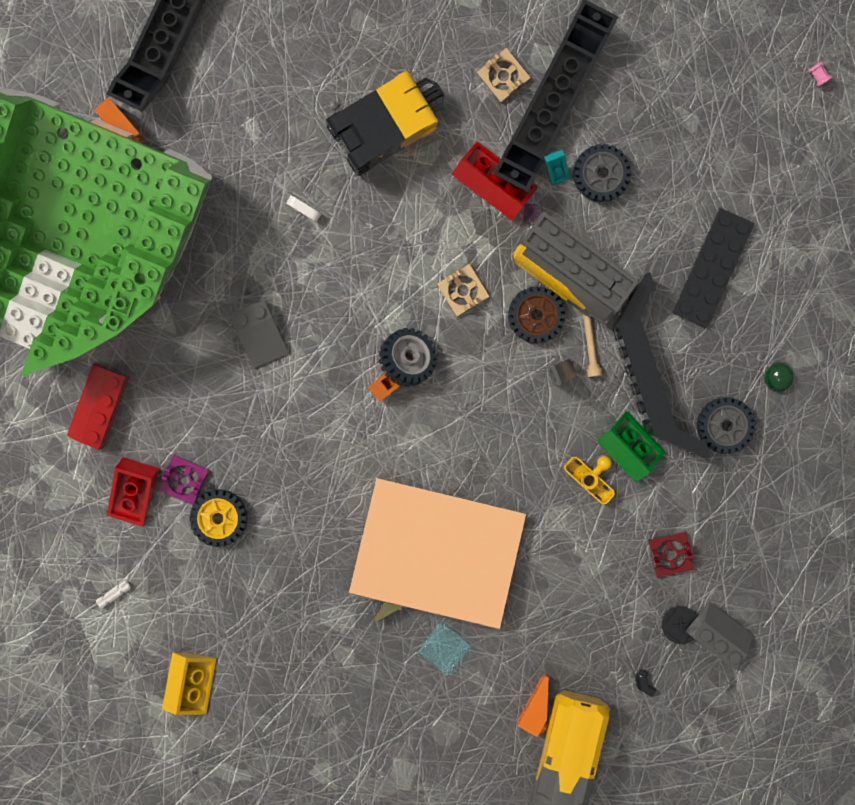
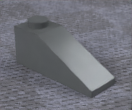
[546,359,578,385]

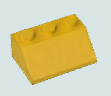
[162,652,216,715]

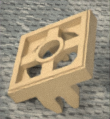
[477,48,531,103]
[437,264,489,317]

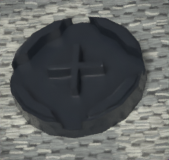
[661,605,697,644]

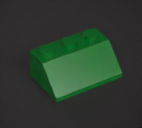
[597,411,666,482]

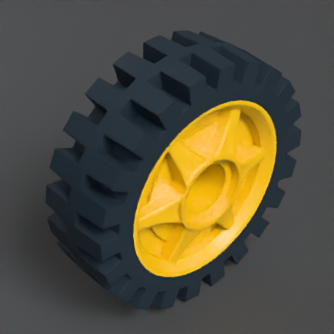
[189,489,248,547]

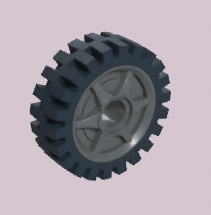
[573,144,631,202]
[697,397,756,454]

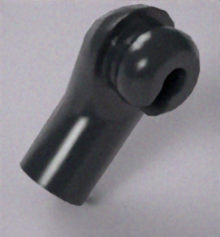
[635,669,656,697]

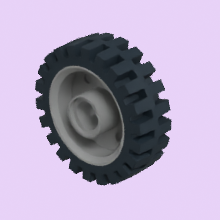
[379,328,438,387]

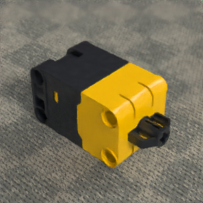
[326,71,444,177]

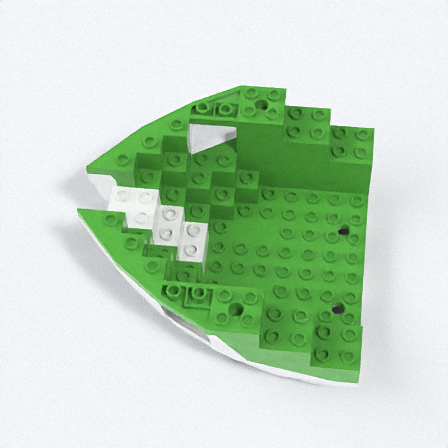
[0,87,212,376]

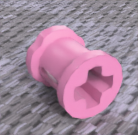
[808,61,833,87]

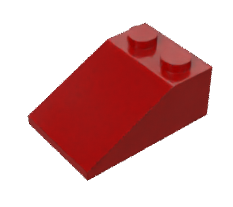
[107,457,159,527]

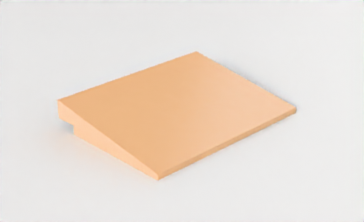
[349,478,526,629]

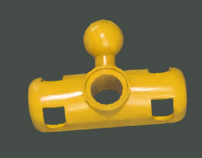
[564,456,615,504]

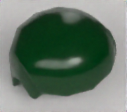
[764,362,794,392]

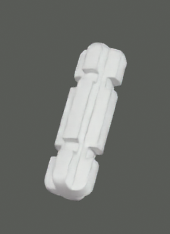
[96,580,131,608]

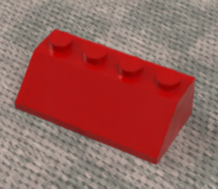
[451,141,538,221]
[67,364,129,450]

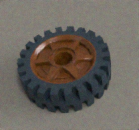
[508,286,565,343]

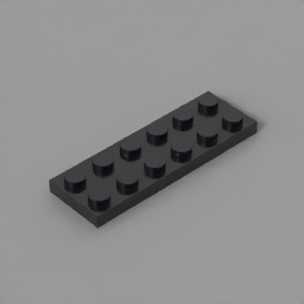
[672,208,755,328]

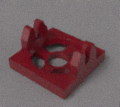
[648,532,694,577]

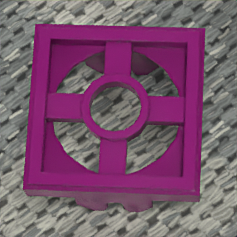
[158,455,209,505]

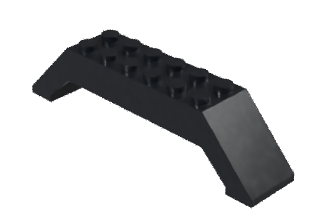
[106,0,205,112]
[493,0,618,192]
[612,272,711,459]

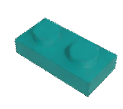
[544,150,570,186]

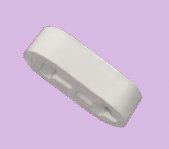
[286,195,321,222]

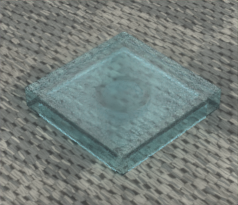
[417,621,471,676]

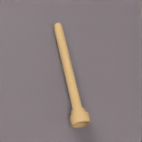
[583,314,603,377]

